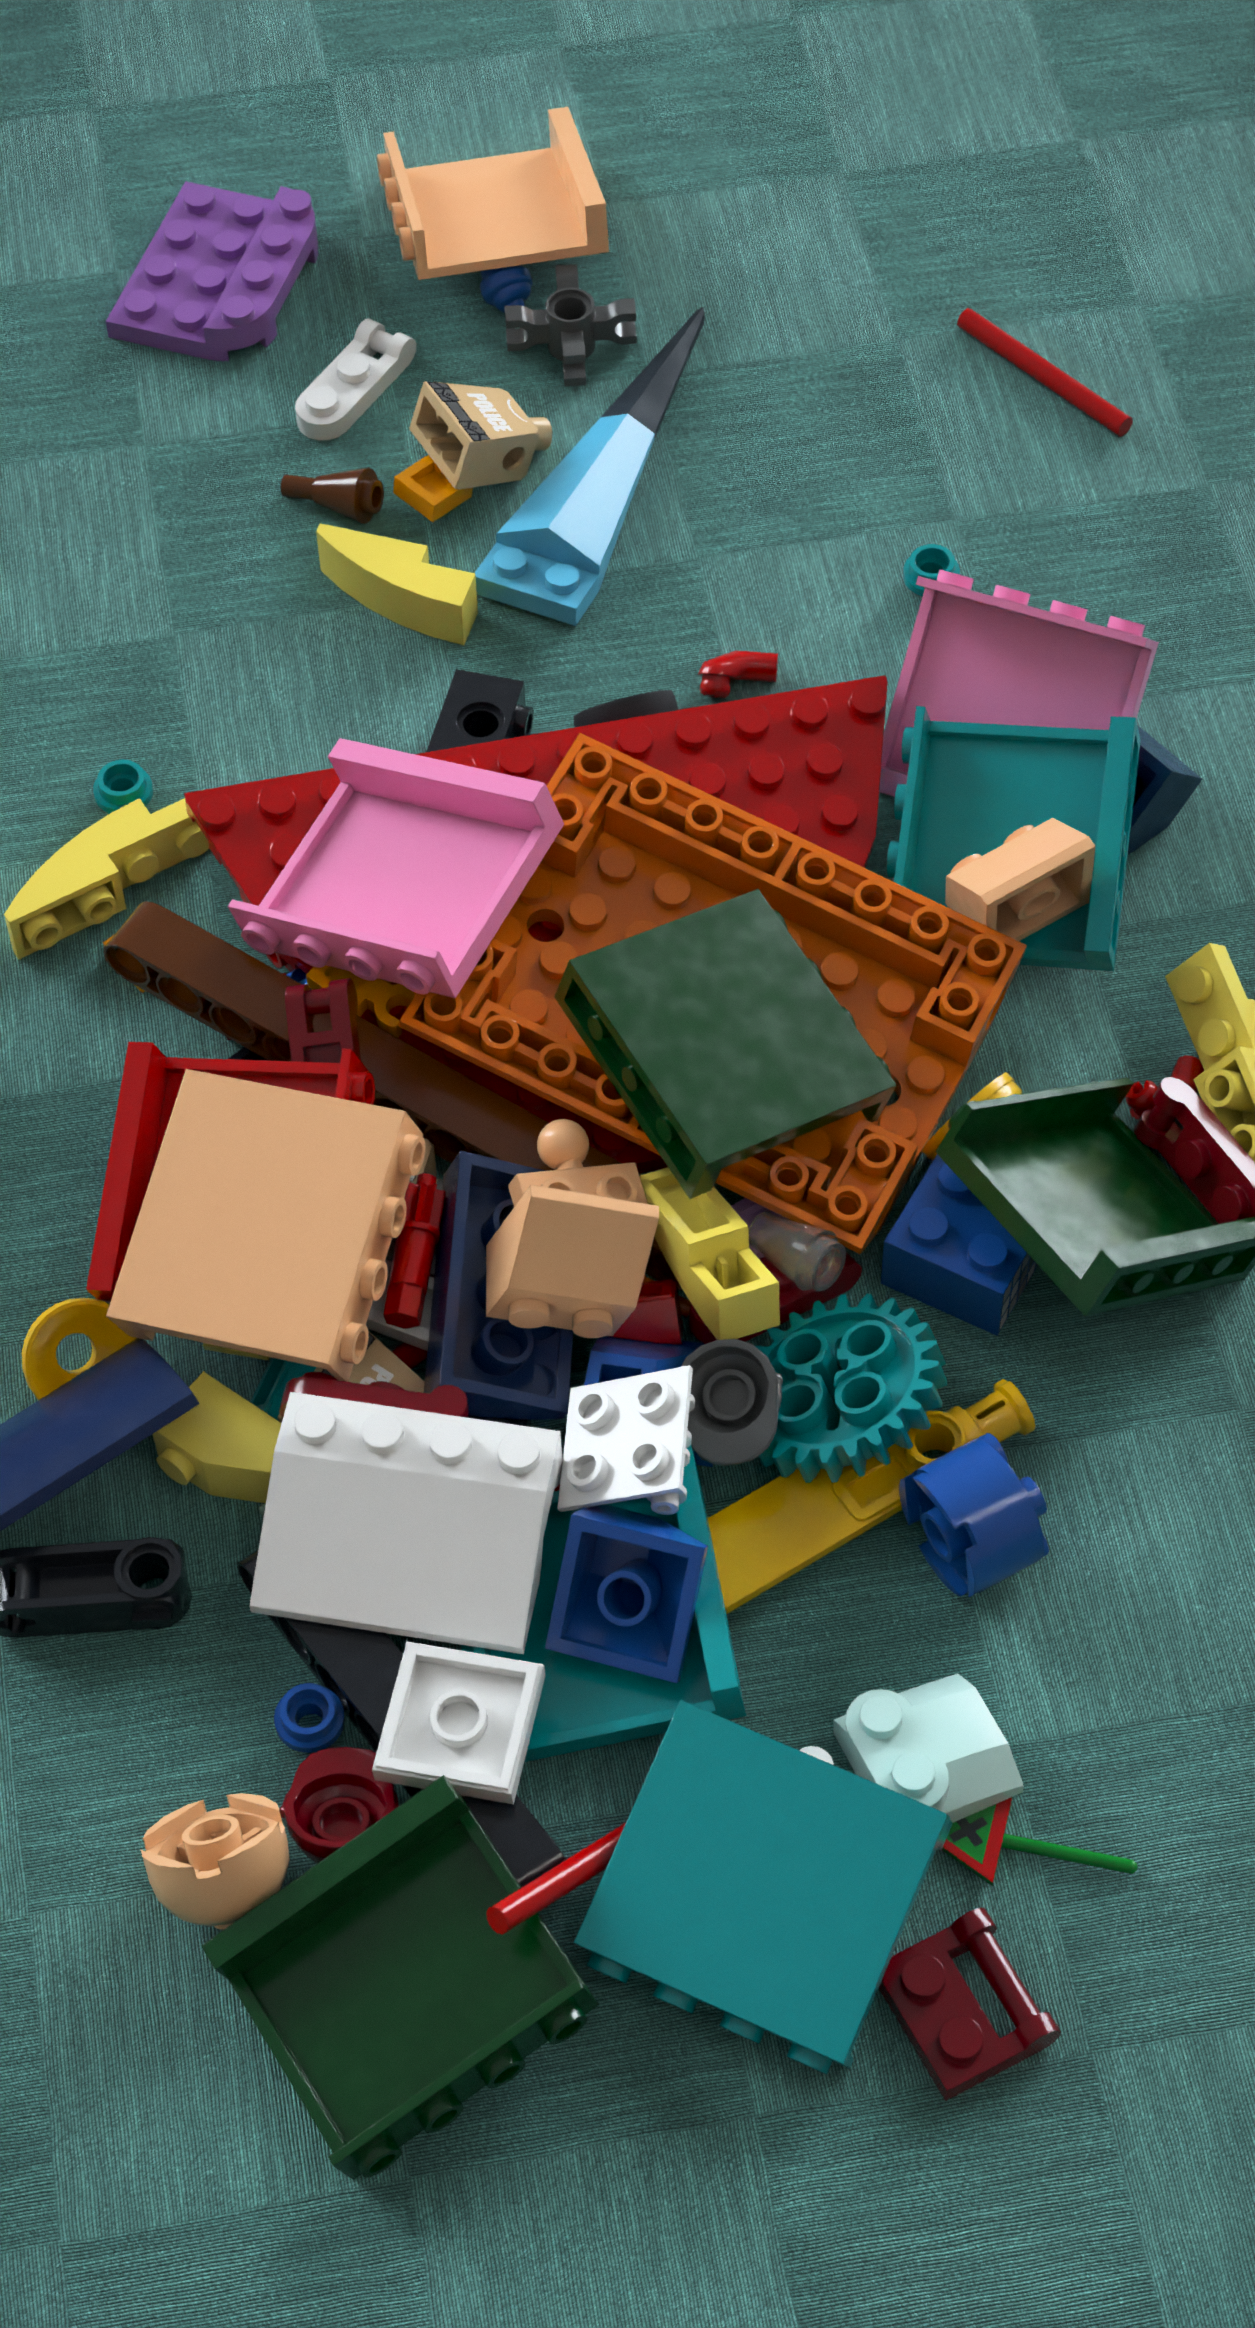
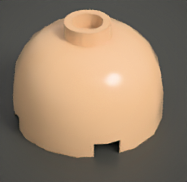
[141,1793,290,1930]

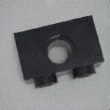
[426,669,534,752]

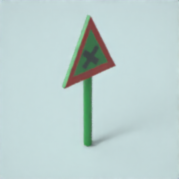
[942,1797,1138,1886]

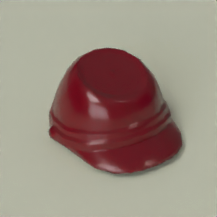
[279,1747,399,1864]

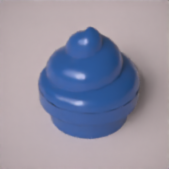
[479,265,533,313]

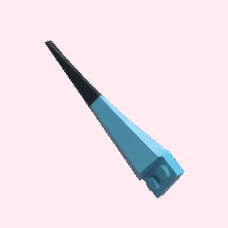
[475,307,705,626]

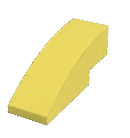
[316,523,478,645]
[639,1167,780,1340]

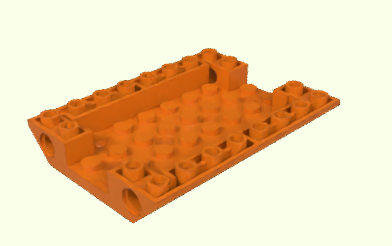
[399,733,1027,1254]

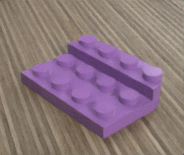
[106,181,319,361]

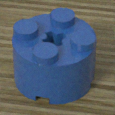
[899,1433,1049,1597]

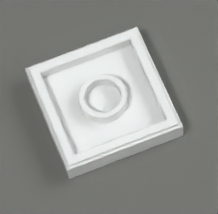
[372,1642,546,1804]

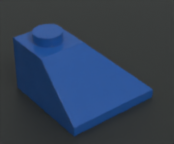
[545,1504,708,1684]

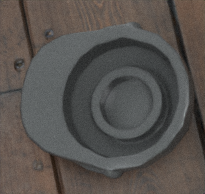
[681,1339,783,1466]

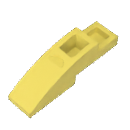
[4,789,210,960]
[1165,943,1255,1162]

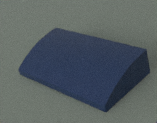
[424,1150,573,1420]
[0,1338,199,1531]

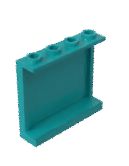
[887,706,1141,971]
[461,1445,746,1762]
[574,1699,953,2075]

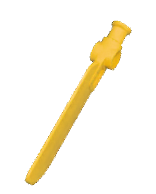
[708,1379,1036,1614]

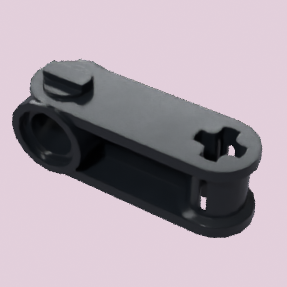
[0,1537,192,1637]

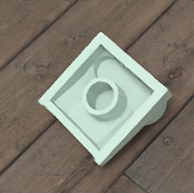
[833,1674,1024,1823]

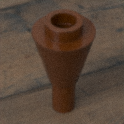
[280,467,384,524]

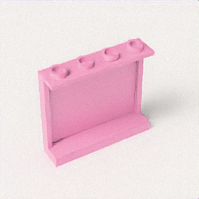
[879,569,1159,797]
[227,738,564,998]

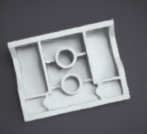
[249,1392,563,1654]

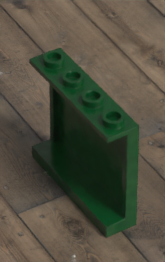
[554,889,897,1199]
[935,1077,1255,1317]
[201,1775,599,2180]

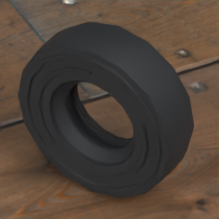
[573,690,678,727]

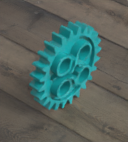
[755,1293,948,1483]

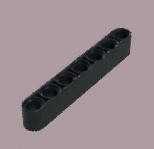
[237,1549,566,1887]

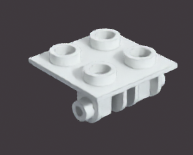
[557,1365,695,1515]

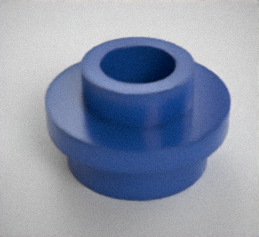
[274,1683,345,1753]

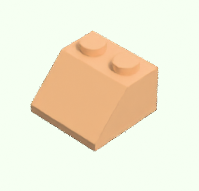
[945,818,1096,941]
[486,1185,659,1338]

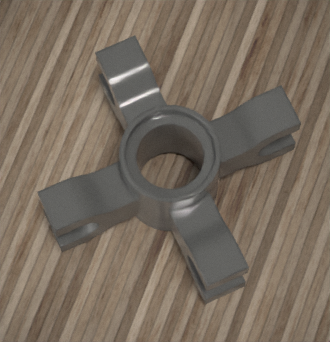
[505,264,636,387]

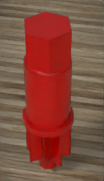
[383,1173,446,1329]

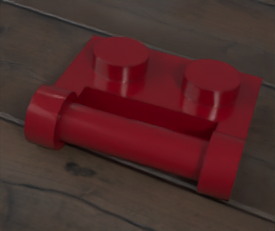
[879,1907,1061,2101]

